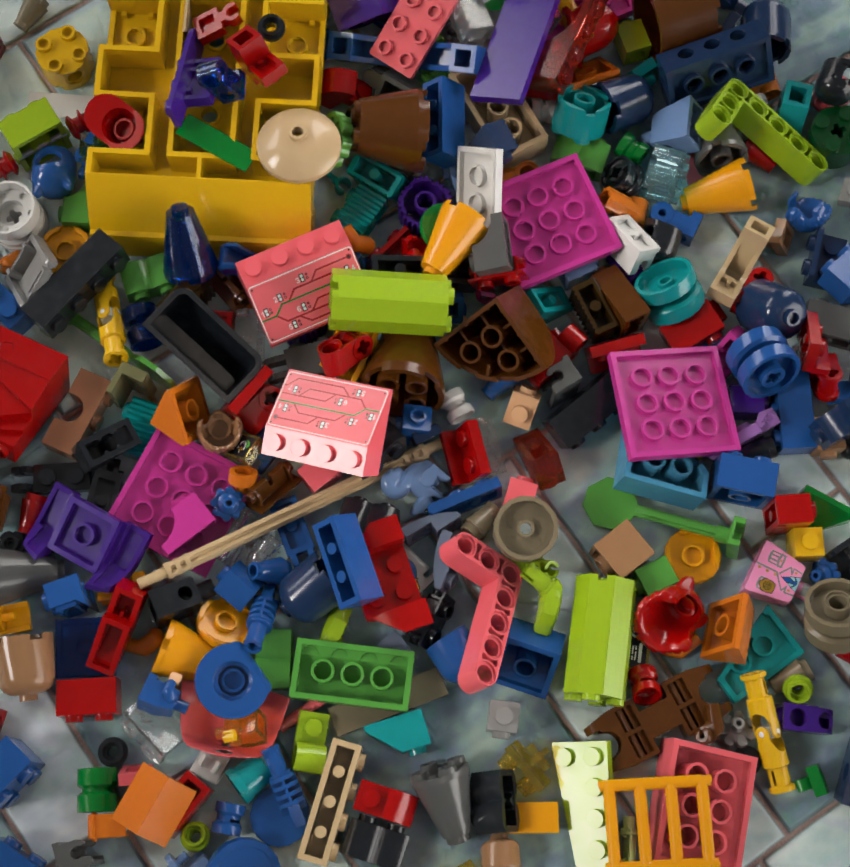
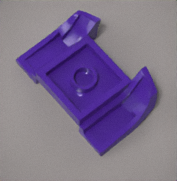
[23,481,154,593]

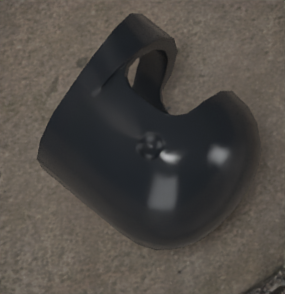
[814,57,850,106]
[643,218,684,266]

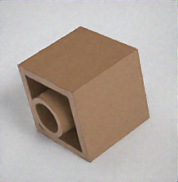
[589,519,655,578]

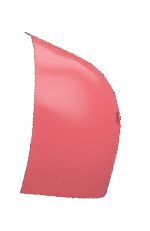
[180,680,290,758]

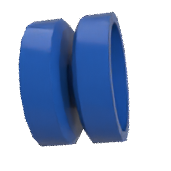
[725,326,801,398]

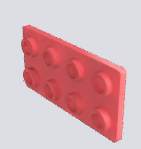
[370,0,459,79]

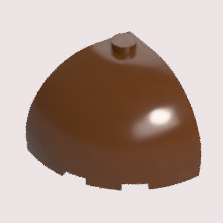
[433,285,555,382]

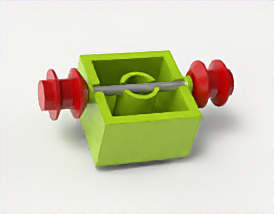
[0,97,90,180]

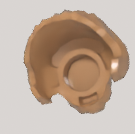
[196,409,243,454]

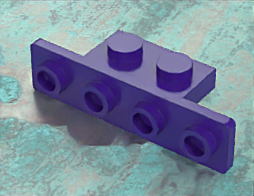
[165,28,222,127]

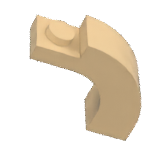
[706,215,775,308]

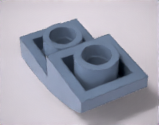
[433,529,459,594]

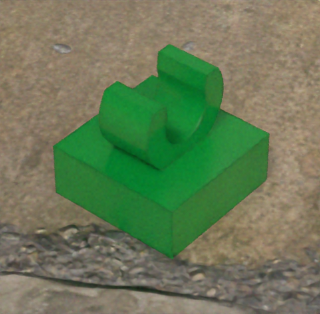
[795,763,830,797]

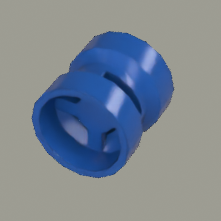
[210,801,246,837]

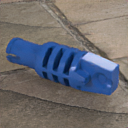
[243,583,280,654]
[261,744,308,828]

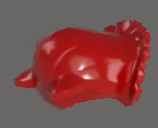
[561,0,619,68]
[633,576,708,654]

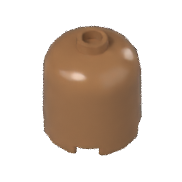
[0,632,56,702]

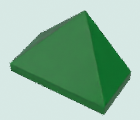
[799,485,850,530]

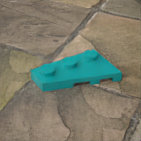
[716,605,804,704]

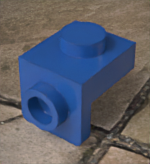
[394,403,432,446]

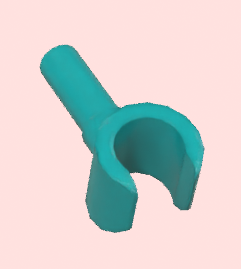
[325,172,351,196]

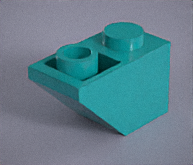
[776,79,814,135]

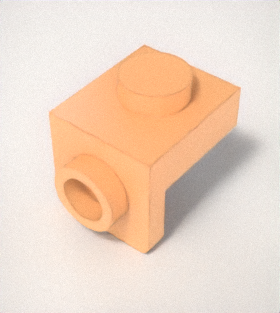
[502,384,542,431]

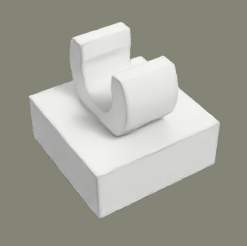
[190,750,232,785]

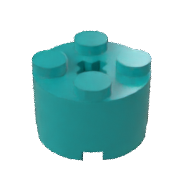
[551,84,611,145]

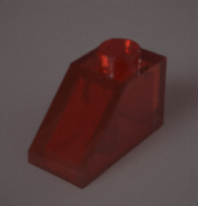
[512,428,566,491]

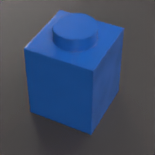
[213,560,266,612]

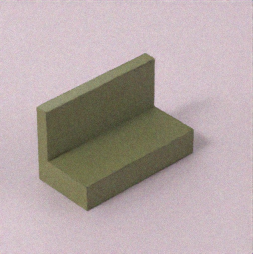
[106,361,157,409]

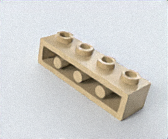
[297,737,367,867]

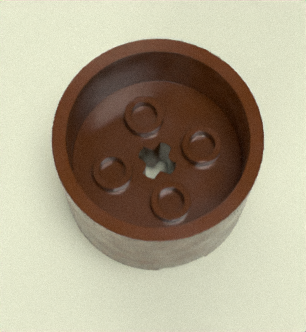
[632,0,723,64]

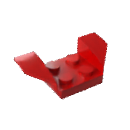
[361,514,434,633]

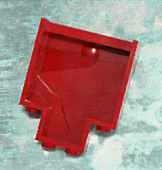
[0,325,70,462]

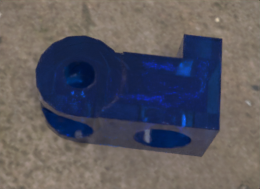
[196,58,246,104]

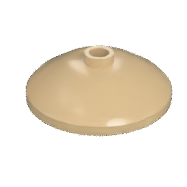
[256,108,341,184]

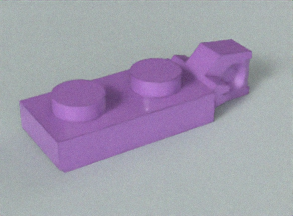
[708,408,781,462]

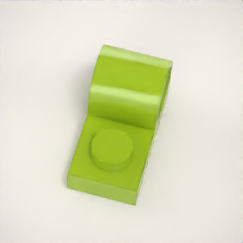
[289,709,330,775]

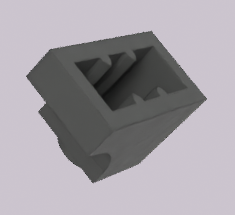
[469,212,514,277]

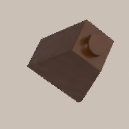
[590,264,651,339]

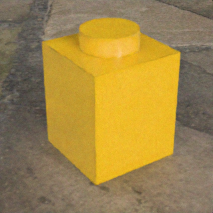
[785,527,825,562]

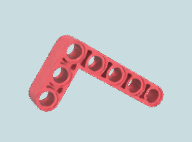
[439,532,522,694]

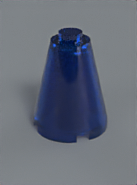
[163,202,218,285]

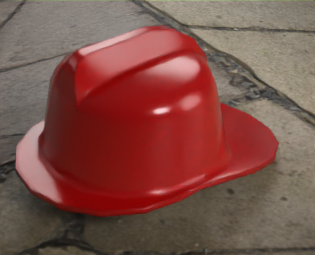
[84,94,144,149]

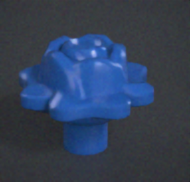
[210,486,246,522]
[809,558,841,586]

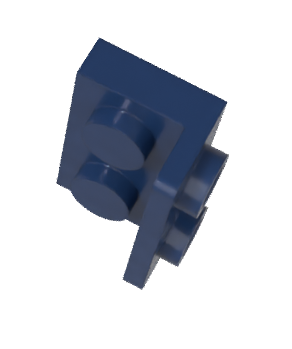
[801,227,847,291]

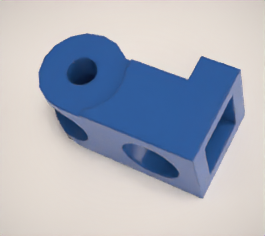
[649,202,704,247]

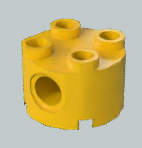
[35,25,95,90]

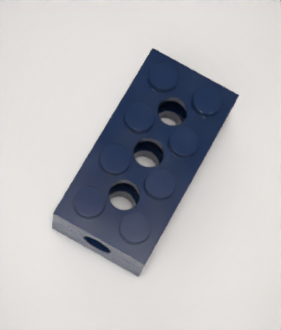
[656,19,775,106]

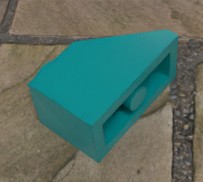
[526,286,574,324]
[364,708,431,757]

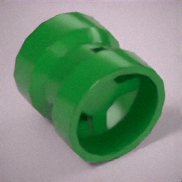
[613,132,651,165]

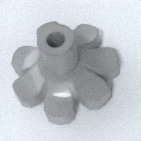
[720,711,755,748]

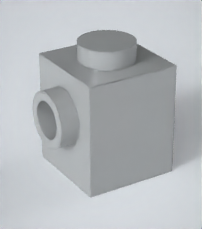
[486,699,521,740]

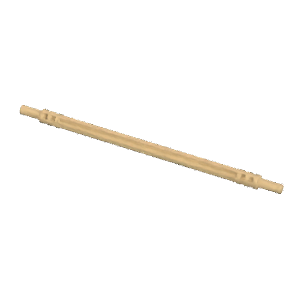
[136,438,442,590]

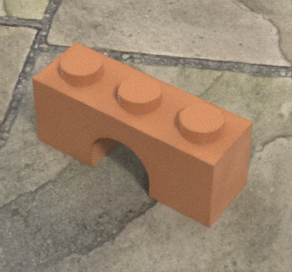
[41,368,114,463]

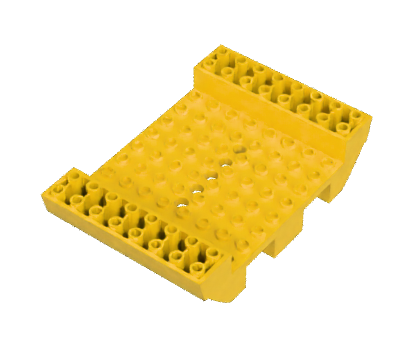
[85,0,330,260]

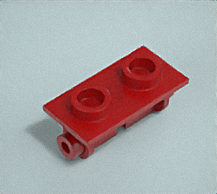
[468,255,529,291]

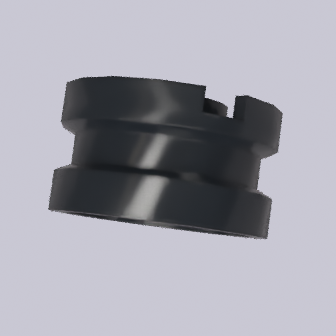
[601,155,644,197]

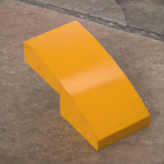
[498,802,559,834]

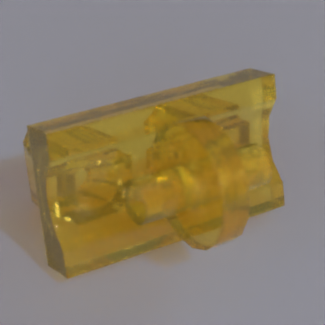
[497,739,551,797]

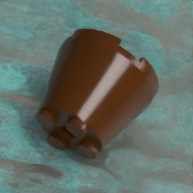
[350,88,430,173]
[360,333,445,418]

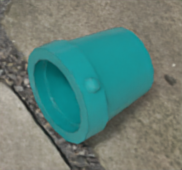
[225,758,271,804]

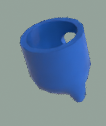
[31,145,77,200]
[426,625,469,684]

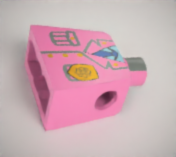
[739,540,811,607]

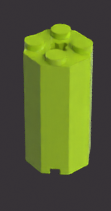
[328,268,455,337]
[563,573,637,707]

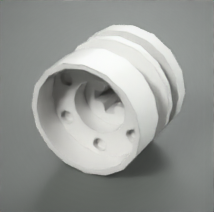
[0,180,50,252]

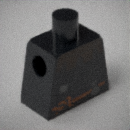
[147,576,217,629]

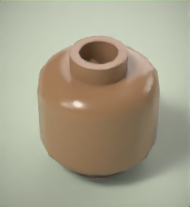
[480,833,521,867]

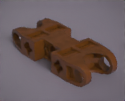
[584,664,733,772]

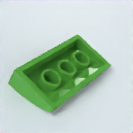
[289,637,415,713]

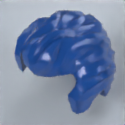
[785,191,832,232]

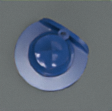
[195,641,271,719]

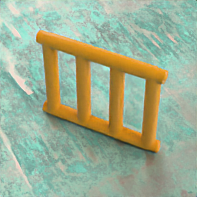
[598,774,721,867]

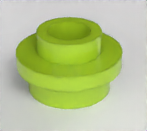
[782,674,813,704]
[180,821,211,852]

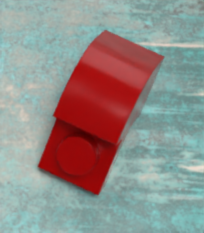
[225,24,289,88]
[321,67,372,109]
[352,779,419,828]

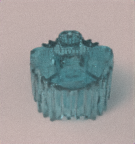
[639,143,691,205]

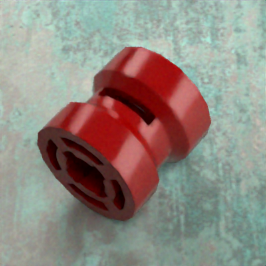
[628,664,662,706]

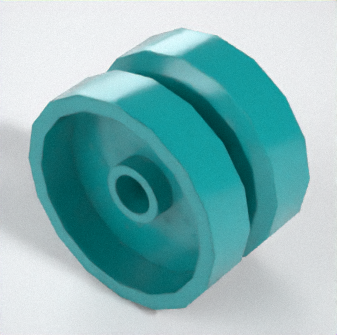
[634,257,706,325]

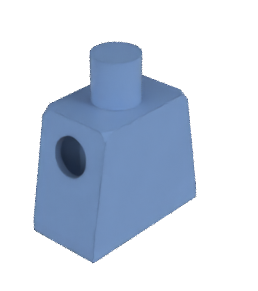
[640,95,704,158]

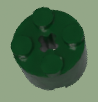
[805,105,850,169]

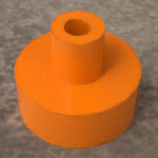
[228,465,258,495]

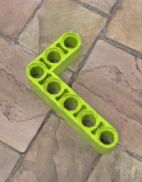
[695,78,828,186]

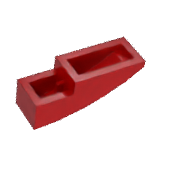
[85,577,150,677]

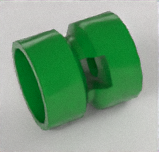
[77,767,117,813]

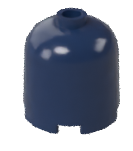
[740,0,791,64]
[590,74,654,134]
[735,279,807,339]
[279,549,338,623]

